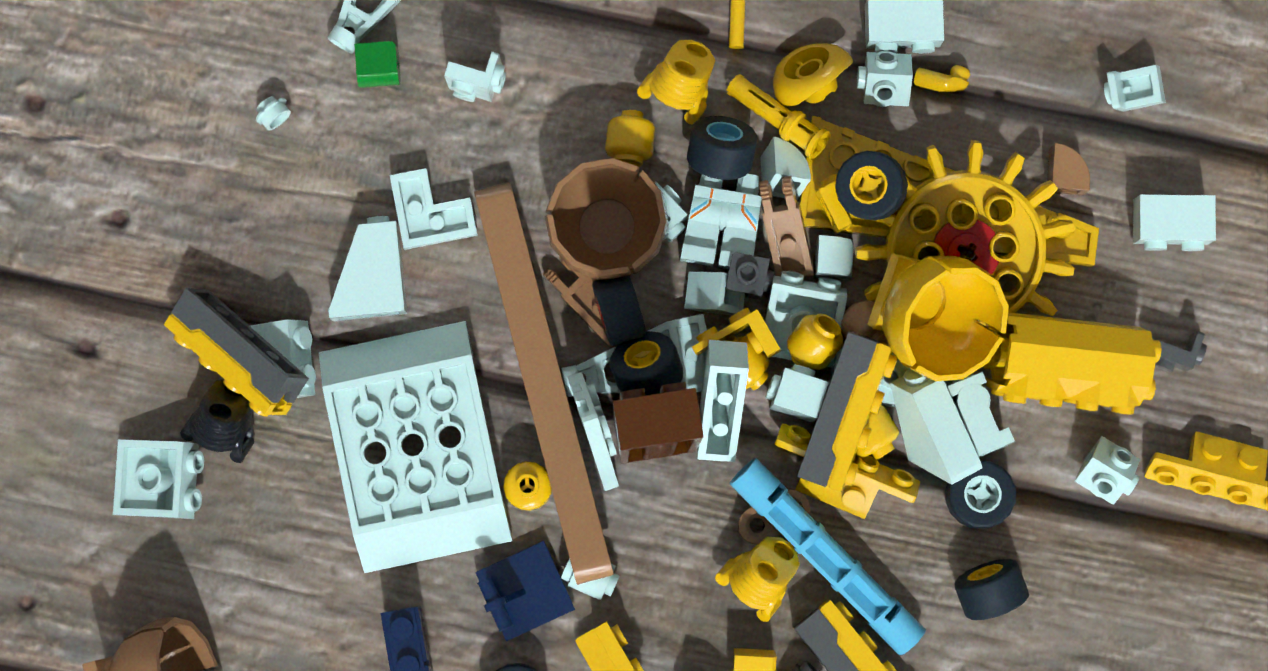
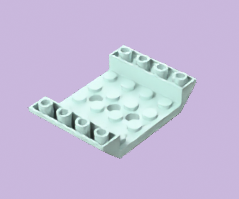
[319,321,513,573]

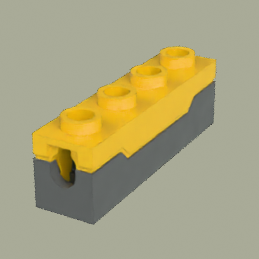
[164,288,309,417]
[797,331,898,492]
[793,599,897,671]

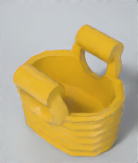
[637,40,716,125]
[715,536,800,622]

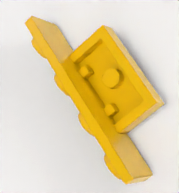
[774,423,920,519]
[1144,431,1268,511]

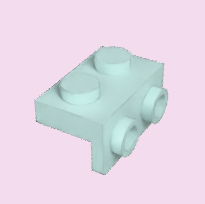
[444,51,507,102]

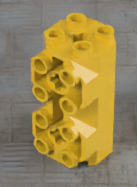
[983,313,1162,415]

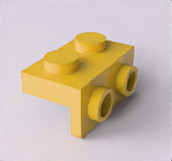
[575,621,644,671]

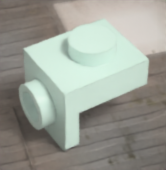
[1104,65,1166,112]
[655,182,687,242]

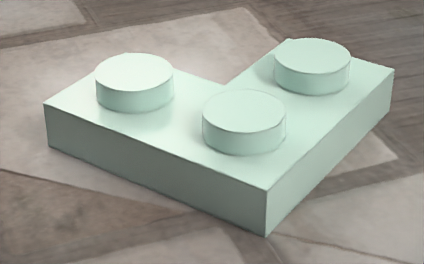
[390,168,478,250]

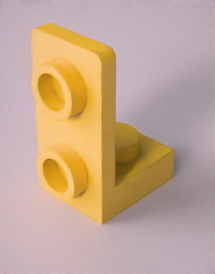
[816,173,854,234]
[692,308,782,358]

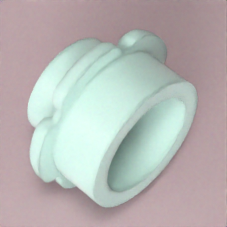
[256,96,291,130]

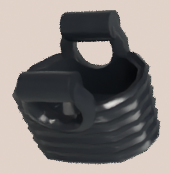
[180,379,254,463]

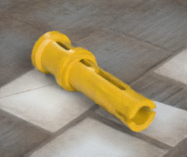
[727,74,831,159]

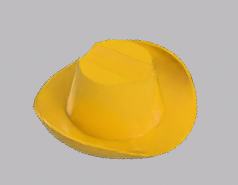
[773,43,853,106]

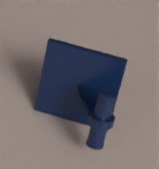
[475,541,575,641]

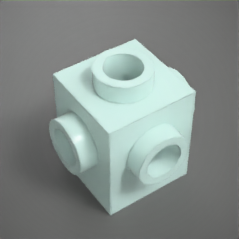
[857,51,913,107]
[1075,436,1141,505]

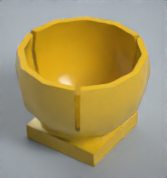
[867,253,1009,381]

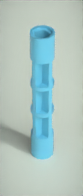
[729,458,926,656]

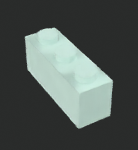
[697,340,749,462]

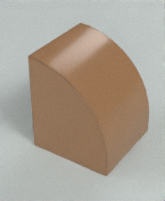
[1047,143,1090,196]

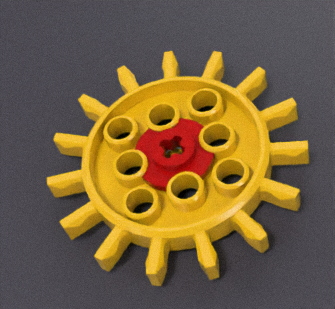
[855,140,1075,327]

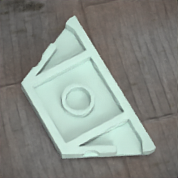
[567,372,619,491]

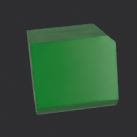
[354,41,401,88]

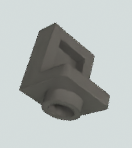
[726,252,775,300]
[1154,331,1207,372]

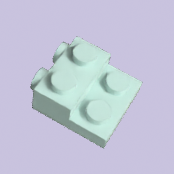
[765,271,847,368]
[113,439,204,519]

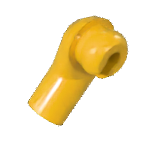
[914,65,970,92]

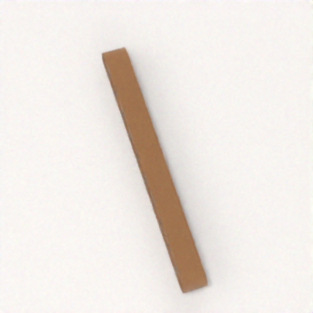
[474,182,614,585]

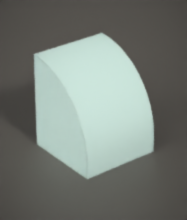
[760,137,811,200]
[814,235,854,279]
[684,272,745,315]

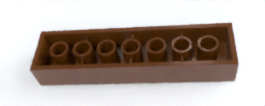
[613,382,704,464]

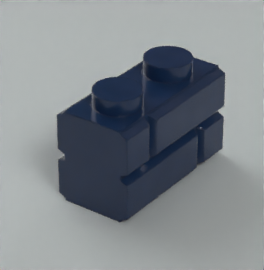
[380,606,432,671]

